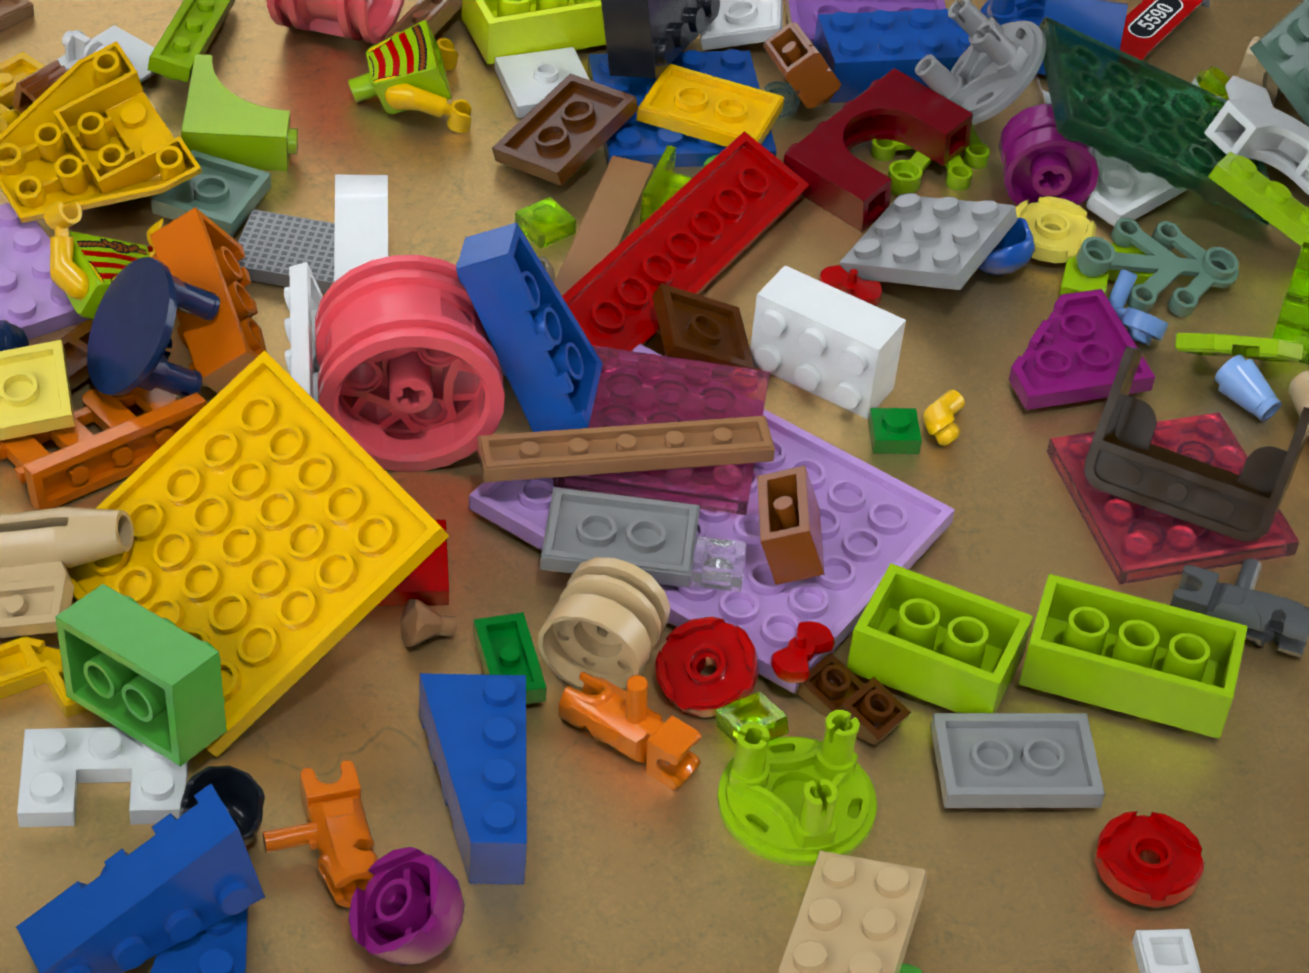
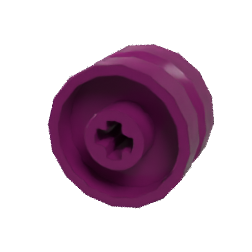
[999,103,1099,205]

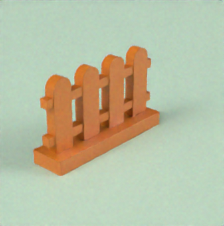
[0,387,207,510]

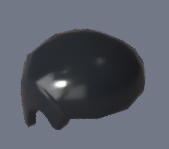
[179,765,265,846]

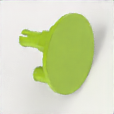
[717,710,877,866]

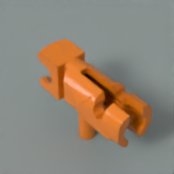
[559,672,702,790]
[262,760,378,908]

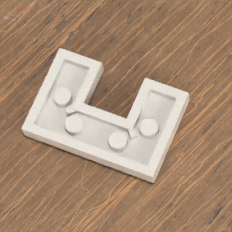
[17,727,188,827]

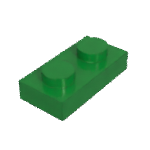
[473,612,547,704]

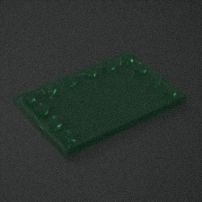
[1038,17,1270,225]

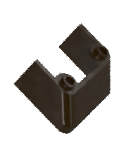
[1084,346,1309,542]

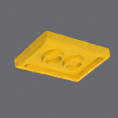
[636,64,785,147]

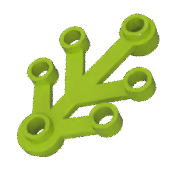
[870,124,990,197]

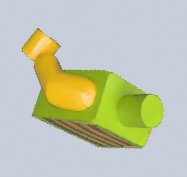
[348,20,472,133]
[44,200,163,319]

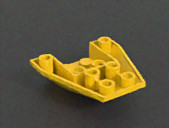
[0,41,202,223]

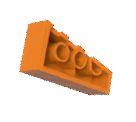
[150,207,267,393]

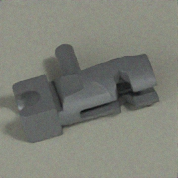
[1170,558,1309,658]

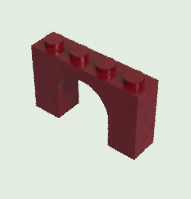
[783,68,973,232]

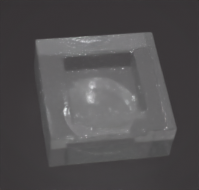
[691,536,746,592]

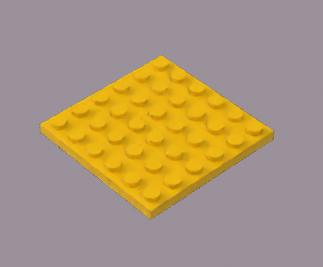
[67,350,449,757]

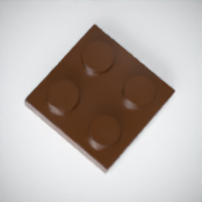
[652,283,755,382]

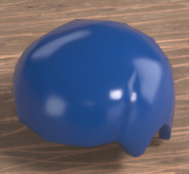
[978,218,1035,276]

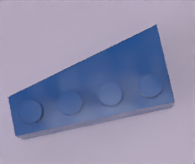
[456,222,603,432]
[419,673,527,885]
[16,784,265,973]

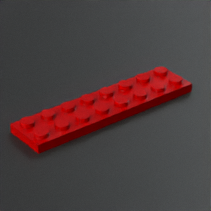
[562,131,810,373]

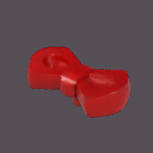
[818,265,882,307]
[770,621,835,683]

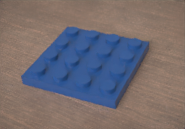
[588,49,777,168]

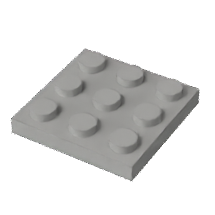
[839,193,1017,290]

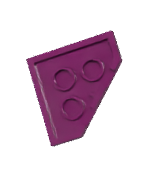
[1009,289,1155,410]

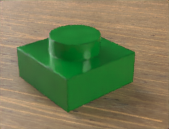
[868,408,922,454]

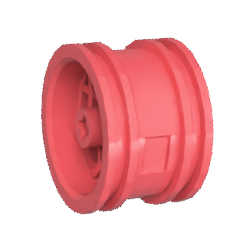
[315,255,505,472]

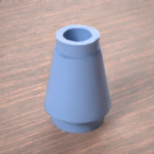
[1214,355,1282,422]

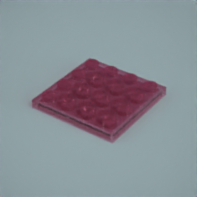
[553,346,770,515]
[1047,412,1300,585]

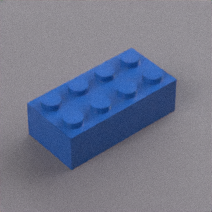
[813,8,970,103]

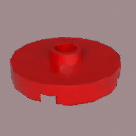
[655,616,759,718]
[1095,811,1205,908]

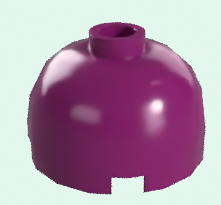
[349,847,465,966]

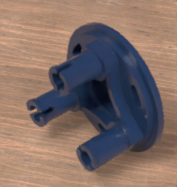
[87,257,220,398]

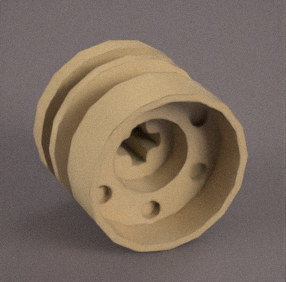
[538,557,670,692]

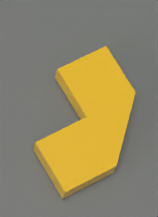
[0,636,88,718]

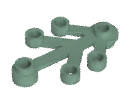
[1076,218,1239,317]

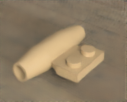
[0,507,134,638]

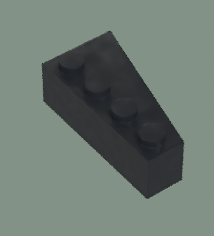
[601,0,720,78]

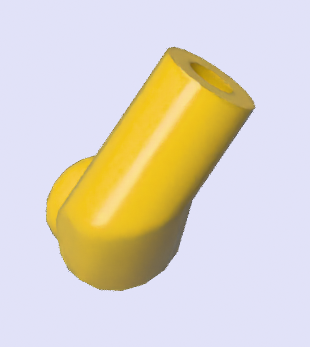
[922,389,965,446]

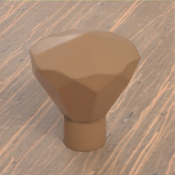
[400,599,457,647]

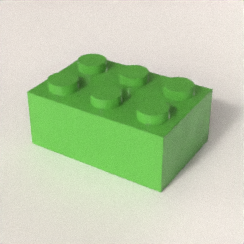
[55,584,227,767]

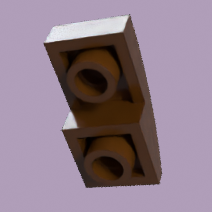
[796,653,911,745]

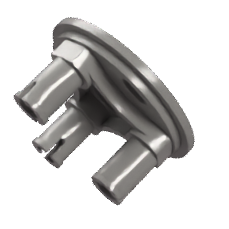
[915,0,1046,125]

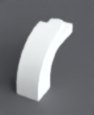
[1204,99,1309,195]

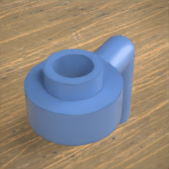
[1108,269,1169,346]

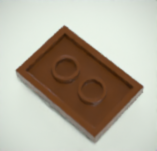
[492,73,639,186]

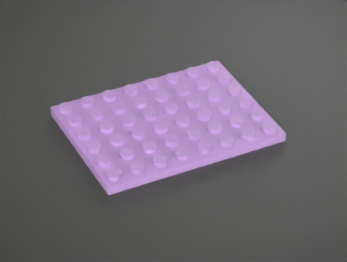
[469,344,955,694]

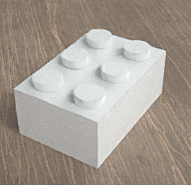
[750,265,906,419]

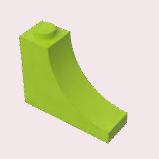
[181,54,298,171]

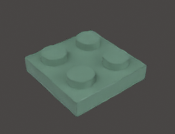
[151,150,271,237]

